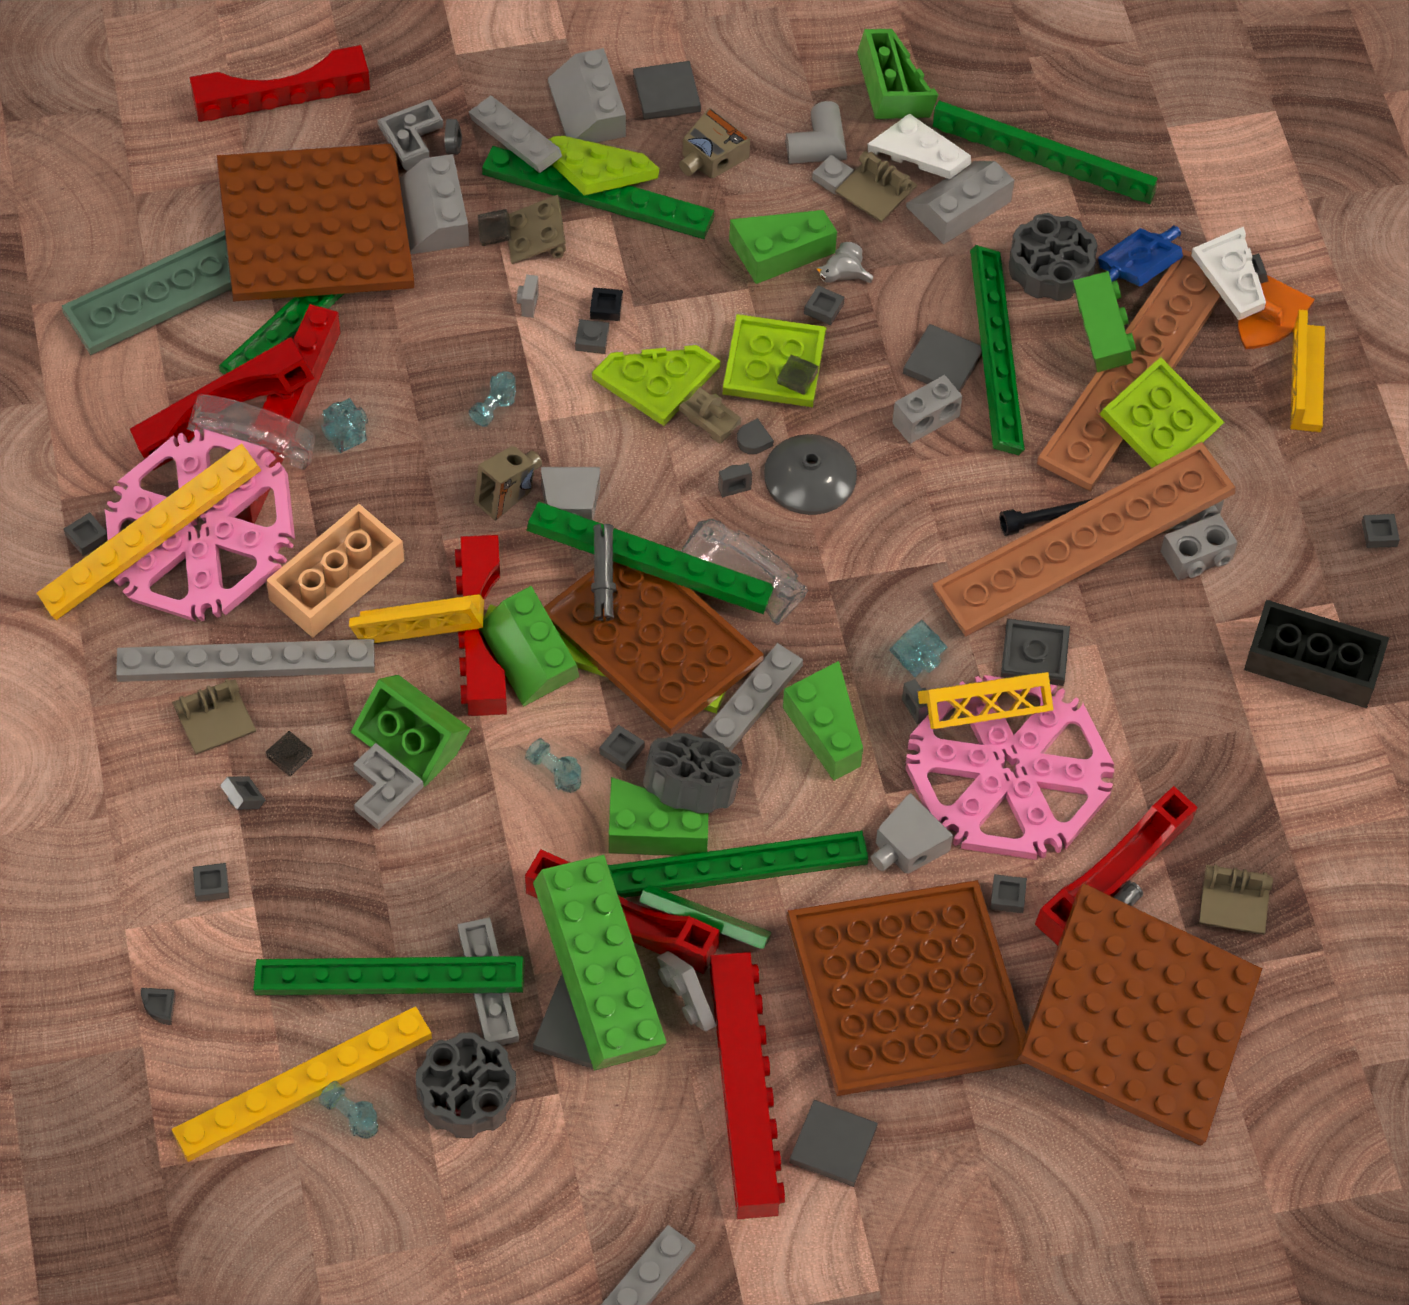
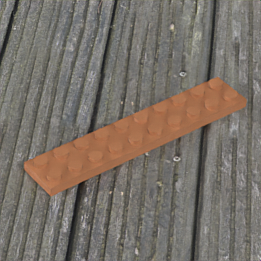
[1037,248,1222,492]
[933,442,1236,637]

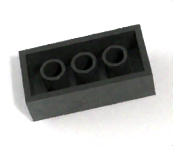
[1244,599,1390,708]

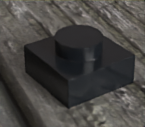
[590,287,623,321]

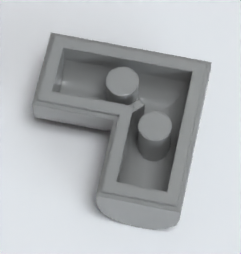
[377,99,443,171]
[785,101,847,164]

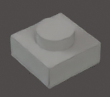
[812,155,854,194]
[516,274,539,318]

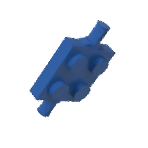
[1098,225,1183,287]

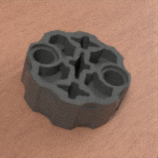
[1008,213,1098,301]
[643,733,742,813]
[416,1033,517,1138]

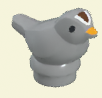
[817,242,873,283]

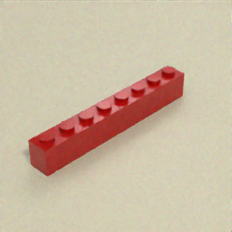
[235,304,341,524]
[710,952,785,1220]

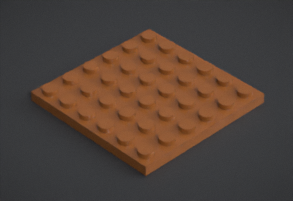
[217,143,414,302]
[786,880,1026,1096]
[1017,883,1263,1146]

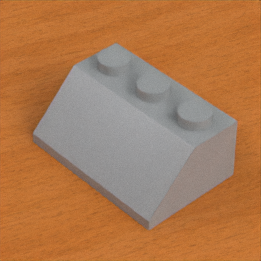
[548,48,626,143]
[399,154,469,254]
[906,161,1014,244]

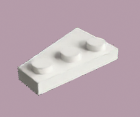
[867,114,971,179]
[1191,227,1266,320]

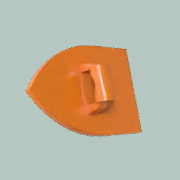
[1238,275,1315,349]

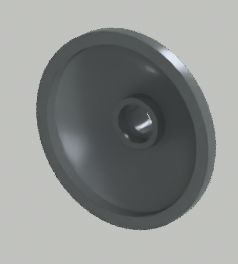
[764,434,857,515]

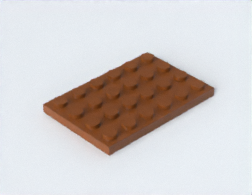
[544,562,764,735]

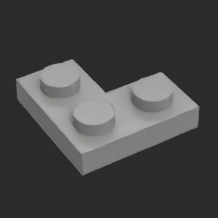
[353,743,424,830]
[657,951,717,1032]

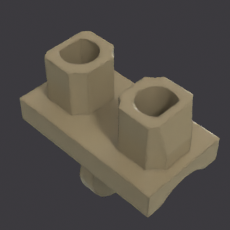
[679,387,741,444]

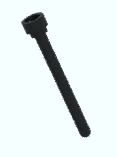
[999,499,1092,536]

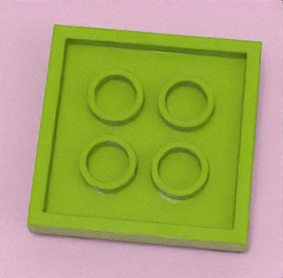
[722,314,826,408]
[1099,357,1225,468]

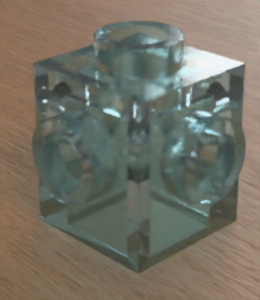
[321,398,368,453]
[890,620,948,678]

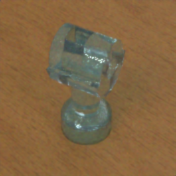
[468,371,516,427]
[525,738,581,793]
[319,1081,379,1139]

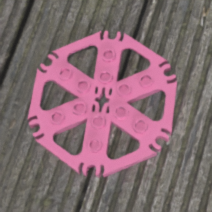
[105,429,295,622]
[905,675,1114,860]

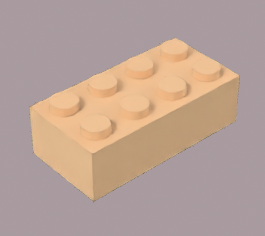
[266,504,404,638]

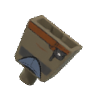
[679,108,750,178]
[474,446,542,521]

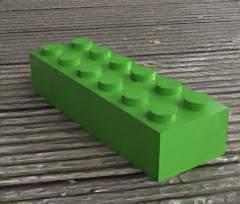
[533,855,667,1071]

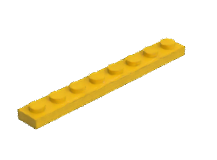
[37,443,261,620]
[172,1006,432,1162]

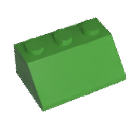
[479,586,579,707]
[351,675,471,786]

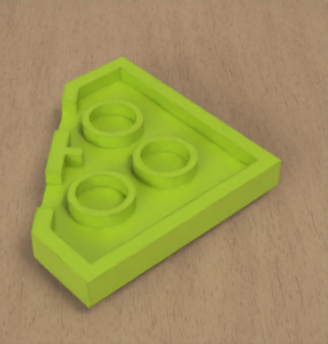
[548,136,660,195]
[592,345,720,426]

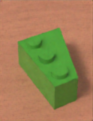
[857,29,938,119]
[729,210,837,284]
[1073,271,1136,372]
[783,661,863,781]
[609,777,709,856]

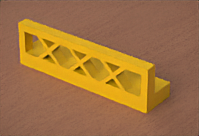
[1290,309,1325,432]
[349,594,484,643]
[917,672,1054,729]

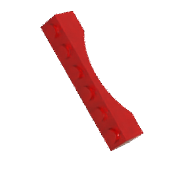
[189,45,370,122]
[130,337,315,471]
[455,535,507,716]
[1035,786,1198,946]
[525,849,720,974]

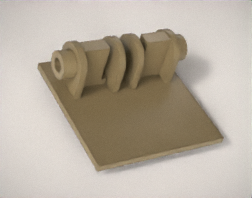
[835,151,917,222]
[505,195,566,264]
[172,679,256,755]
[1199,864,1273,935]

